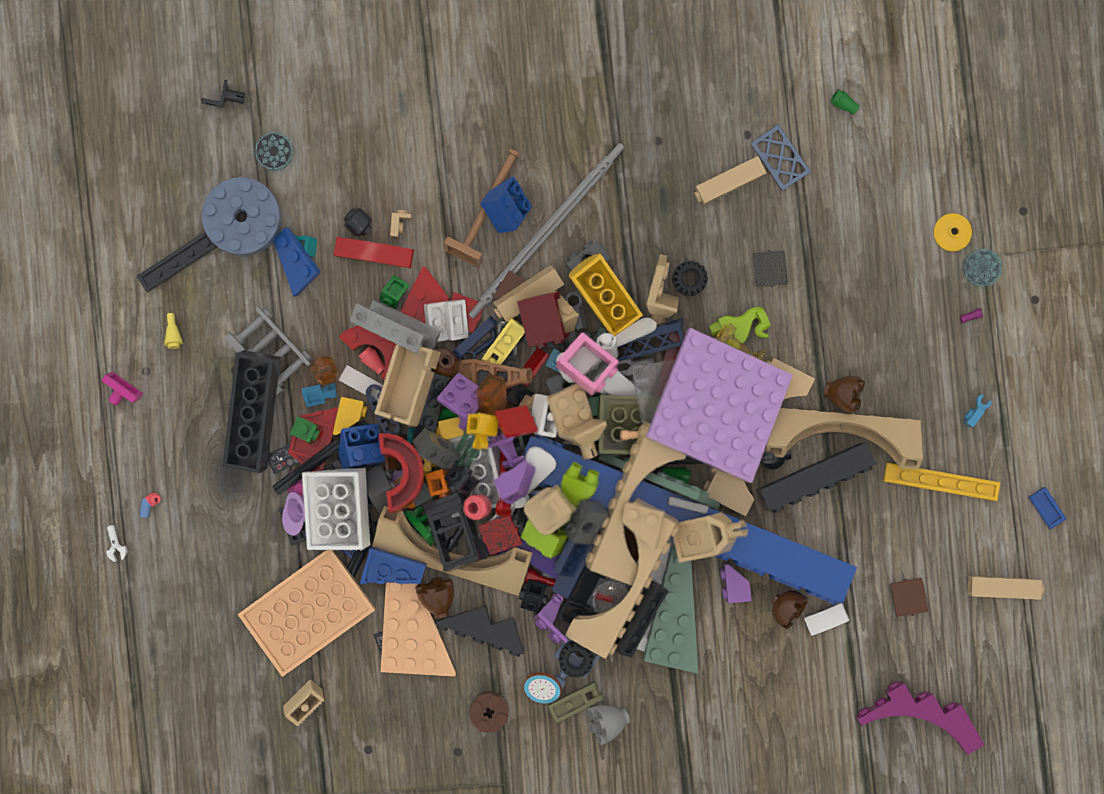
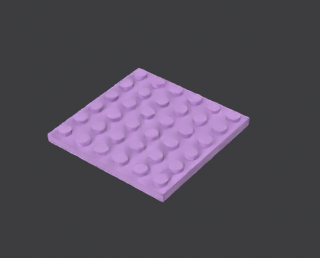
[646,328,793,483]

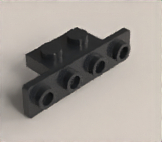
[411,373,450,448]

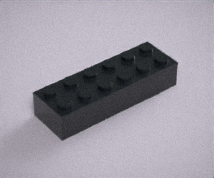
[223,350,281,473]
[756,442,876,513]

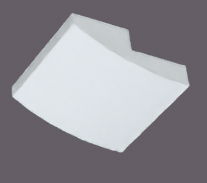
[424,300,469,342]

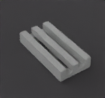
[667,497,708,514]

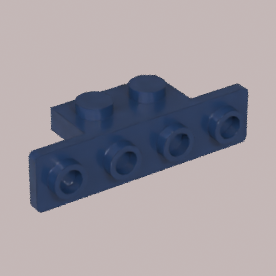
[552,529,601,599]

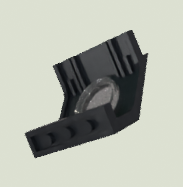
[557,566,668,658]

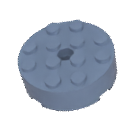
[202,177,282,257]

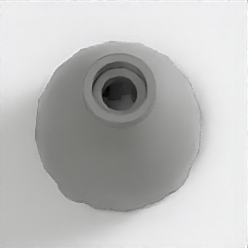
[588,705,630,745]

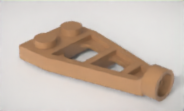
[458,359,533,394]

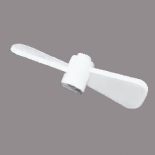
[556,318,657,383]
[490,447,556,521]

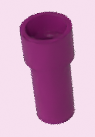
[960,308,983,323]

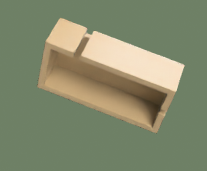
[374,344,441,426]

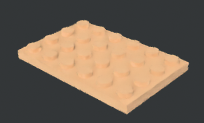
[238,550,376,677]

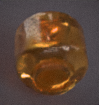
[311,356,338,385]

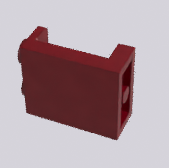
[517,291,570,348]

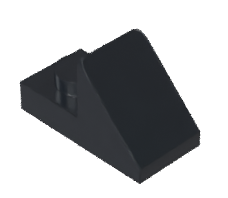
[502,384,535,406]

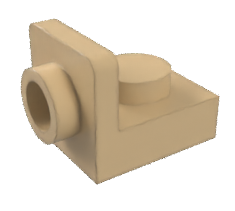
[390,210,412,238]

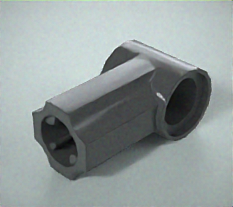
[565,292,587,330]

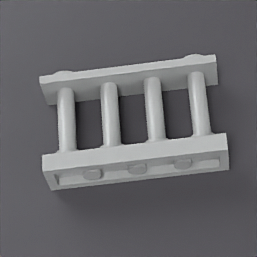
[350,300,441,353]
[224,307,313,395]

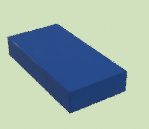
[1028,487,1066,529]

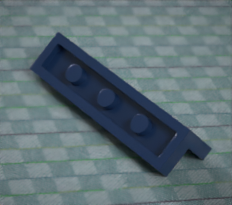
[617,318,685,361]

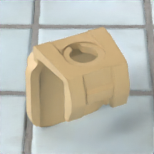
[524,484,577,535]

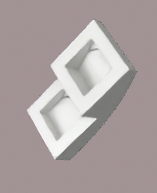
[804,603,849,636]

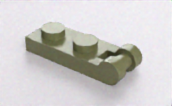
[548,681,604,723]

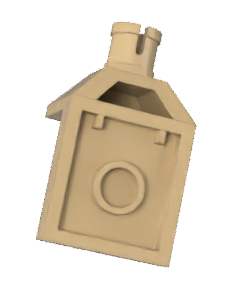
[647,254,679,324]
[547,383,607,459]
[674,512,748,563]

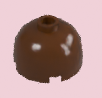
[772,590,808,630]

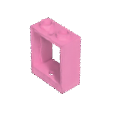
[556,332,619,395]

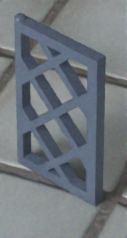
[751,124,811,191]

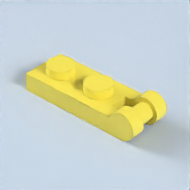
[481,318,525,365]

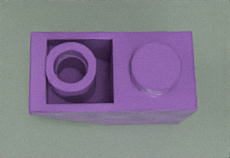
[494,461,536,505]
[720,563,751,603]

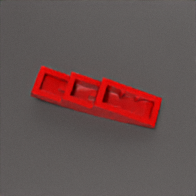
[333,237,414,268]

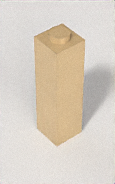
[694,156,766,206]
[493,265,564,322]
[967,576,1045,600]

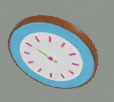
[523,673,562,704]

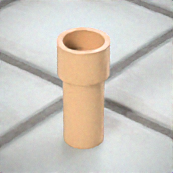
[620,430,639,440]

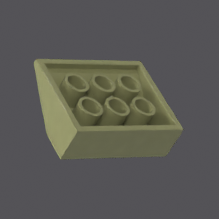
[595,395,661,455]

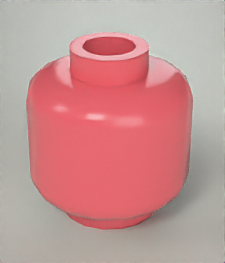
[463,494,492,520]

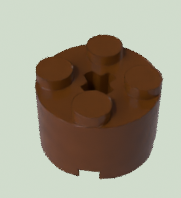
[469,691,509,733]

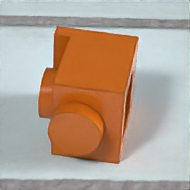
[425,468,452,498]

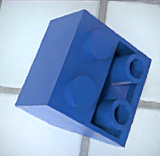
[480,177,532,233]
[339,423,385,469]

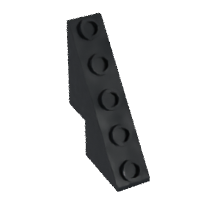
[436,605,524,657]

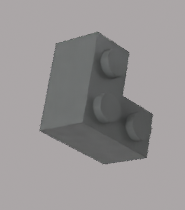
[366,464,405,515]

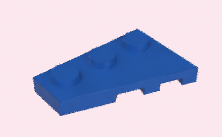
[273,228,321,297]
[360,547,426,584]

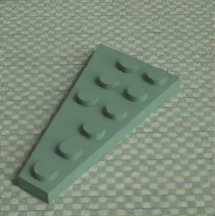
[599,454,721,510]
[642,548,698,674]

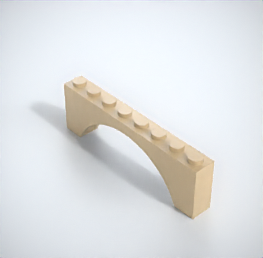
[702,358,815,516]
[764,408,923,469]
[585,421,686,585]
[565,498,680,659]
[373,506,532,596]

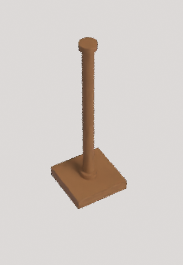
[444,149,520,268]

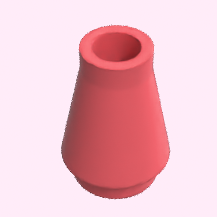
[359,346,385,374]

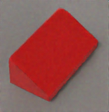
[518,348,549,386]

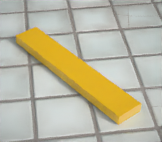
[883,463,1001,501]

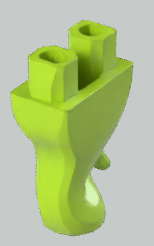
[708,307,771,349]
[561,462,600,523]

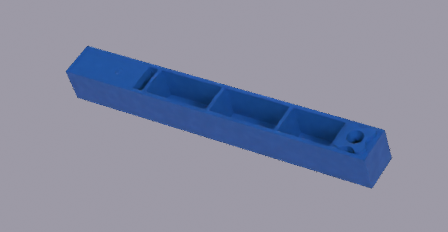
[523,434,857,605]

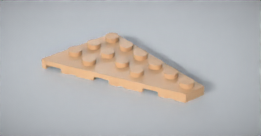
[381,582,456,676]

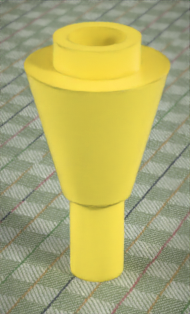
[164,313,183,349]

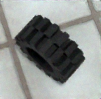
[672,260,708,296]
[559,642,594,678]

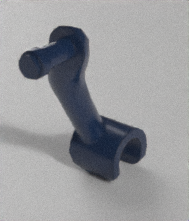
[465,329,496,359]

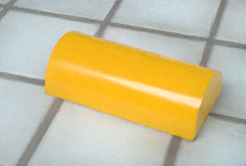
[569,254,643,336]

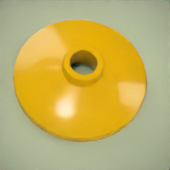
[933,213,972,251]

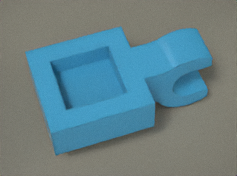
[302,383,337,407]
[963,394,992,428]

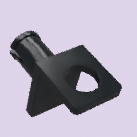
[201,80,245,108]

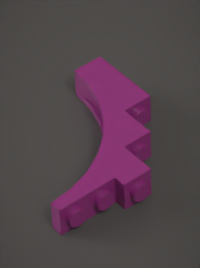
[855,681,984,755]

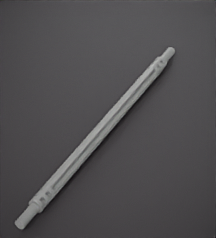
[468,143,625,319]

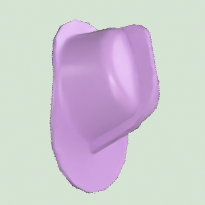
[282,492,305,535]

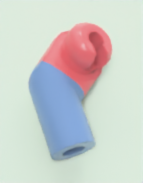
[139,493,161,518]

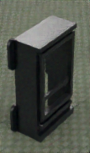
[423,492,488,572]

